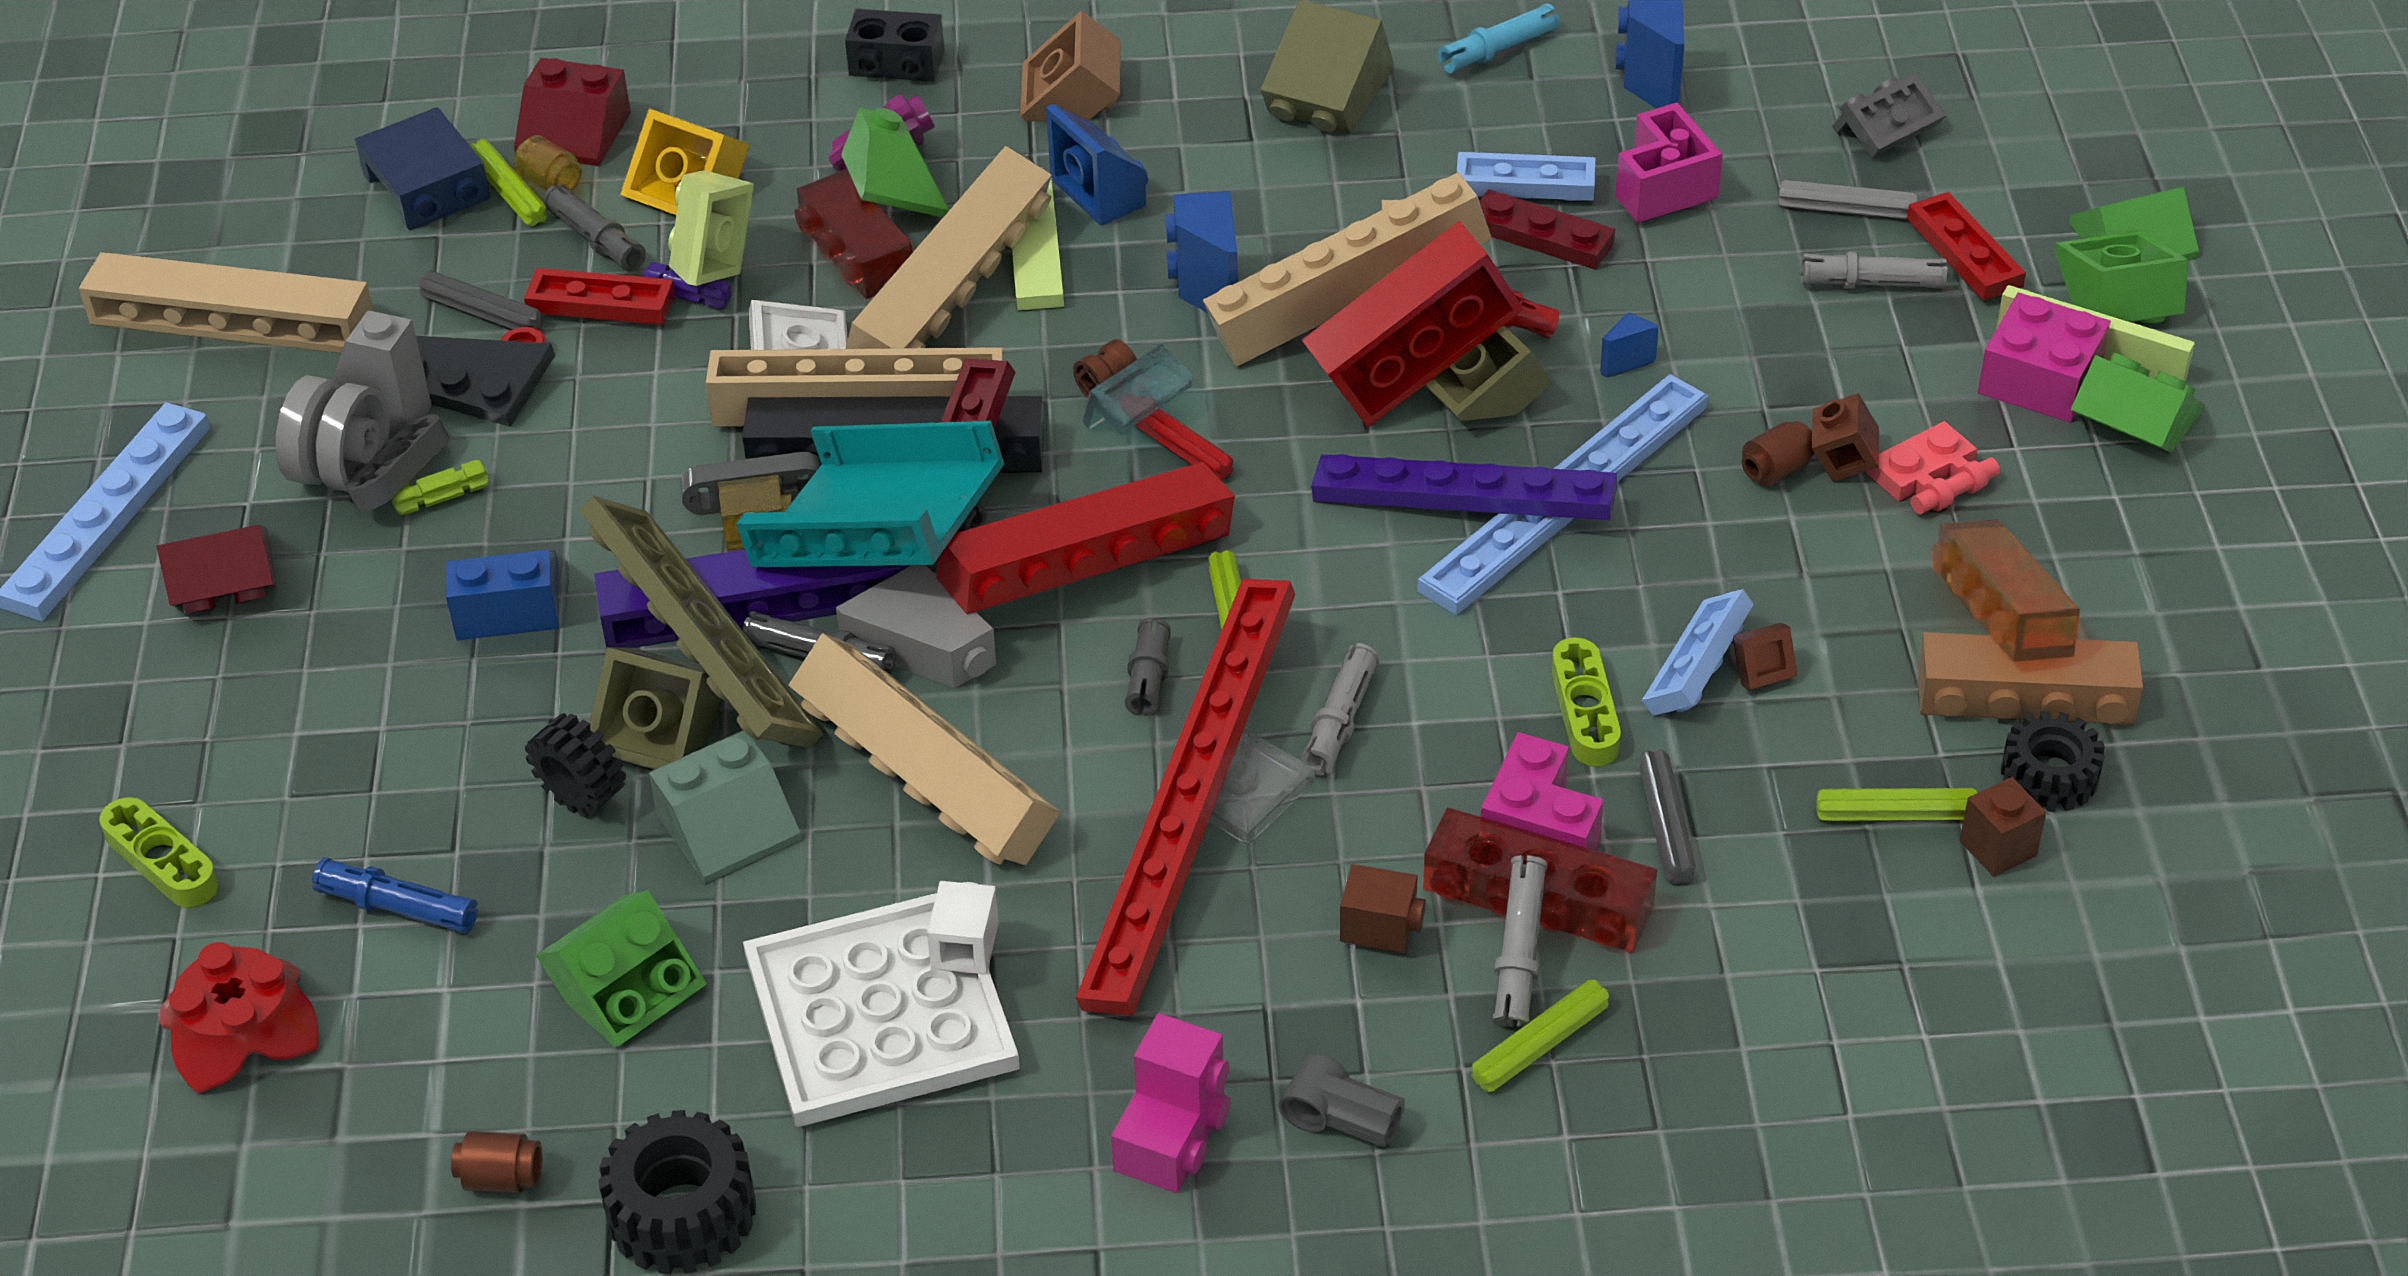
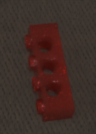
[1423,807,1658,953]

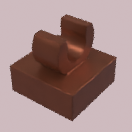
[1733,622,1798,690]

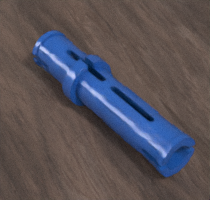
[312,857,478,934]

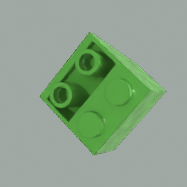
[2070,352,2205,453]
[536,890,707,1047]

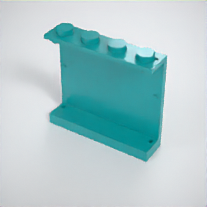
[736,421,1004,567]

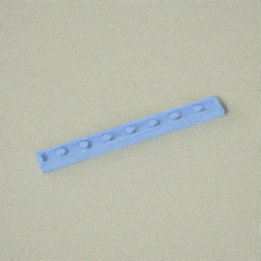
[1417,374,1709,616]

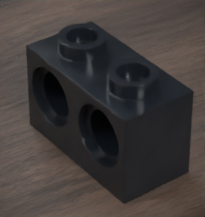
[845,9,945,82]

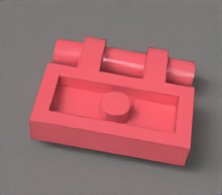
[1866,421,2000,515]

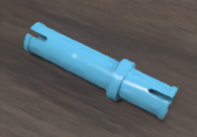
[1438,3,1559,73]

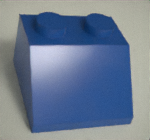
[1615,0,1685,108]
[1046,104,1148,226]
[1165,191,1238,313]
[446,550,559,641]

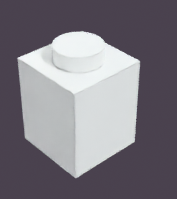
[927,881,999,974]

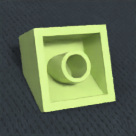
[668,170,754,286]

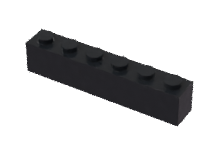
[742,396,1045,472]

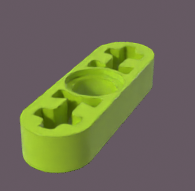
[1551,637,1621,767]
[99,797,219,908]

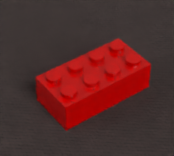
[1302,220,1524,428]

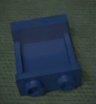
[355,107,490,230]

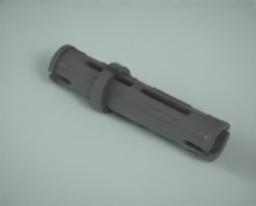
[543,184,646,272]
[742,611,896,674]

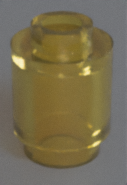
[514,135,582,192]

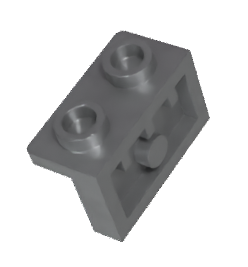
[1832,73,1946,158]

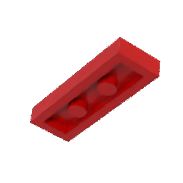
[1907,192,2026,301]
[524,268,675,324]

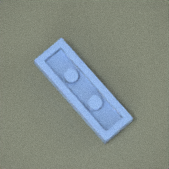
[1457,152,1595,201]
[1642,589,1754,716]

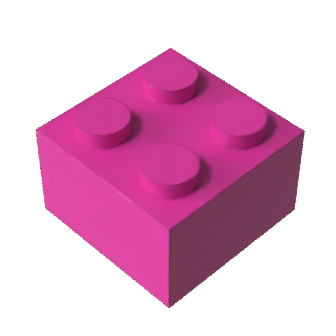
[1977,292,2111,423]

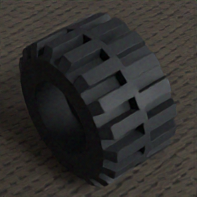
[598,1110,756,1274]

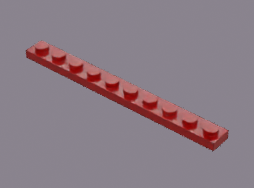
[1076,579,1296,1016]

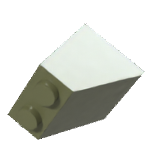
[1260,0,1394,133]

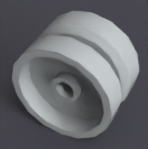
[276,375,389,492]

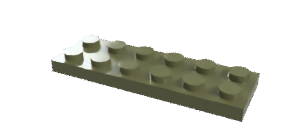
[579,495,824,748]

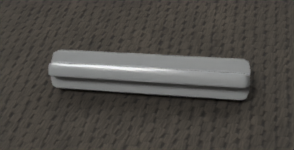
[1778,180,1917,220]

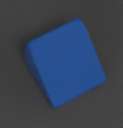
[1600,312,1659,377]

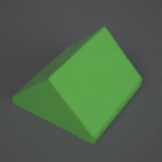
[2069,186,2199,260]

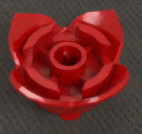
[158,942,319,1094]

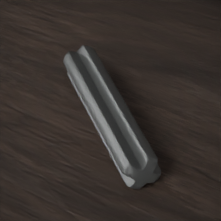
[418,270,543,329]
[1640,749,1696,885]

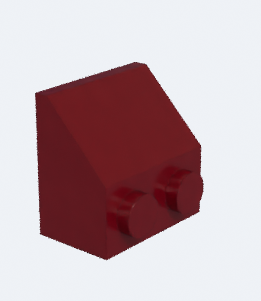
[514,57,631,167]
[156,524,276,614]

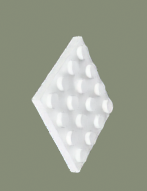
[743,893,1020,1128]

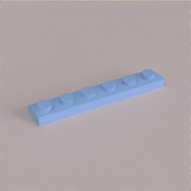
[0,402,211,621]

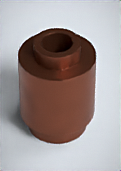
[1741,421,1815,486]
[451,1131,543,1193]

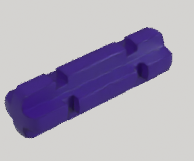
[643,262,732,309]

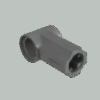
[1278,1054,1405,1147]

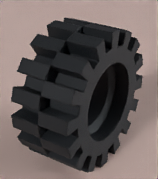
[2001,711,2105,812]
[525,713,626,816]

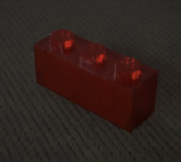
[795,170,913,299]

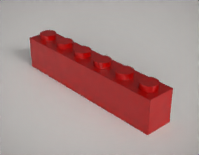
[936,462,1235,614]

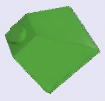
[841,107,949,217]

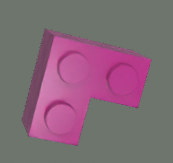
[1615,102,1723,223]
[1479,732,1604,882]
[1111,1013,1230,1194]

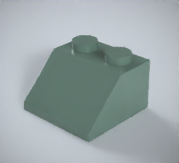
[649,730,802,885]

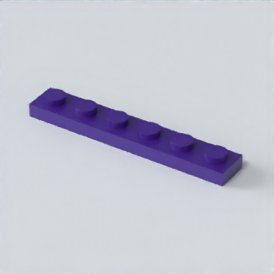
[1311,454,1617,520]

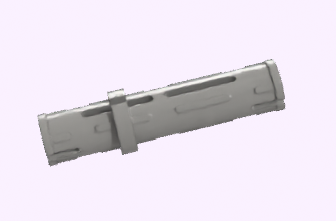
[1800,251,1947,289]
[1301,643,1379,775]
[1492,855,1548,1028]

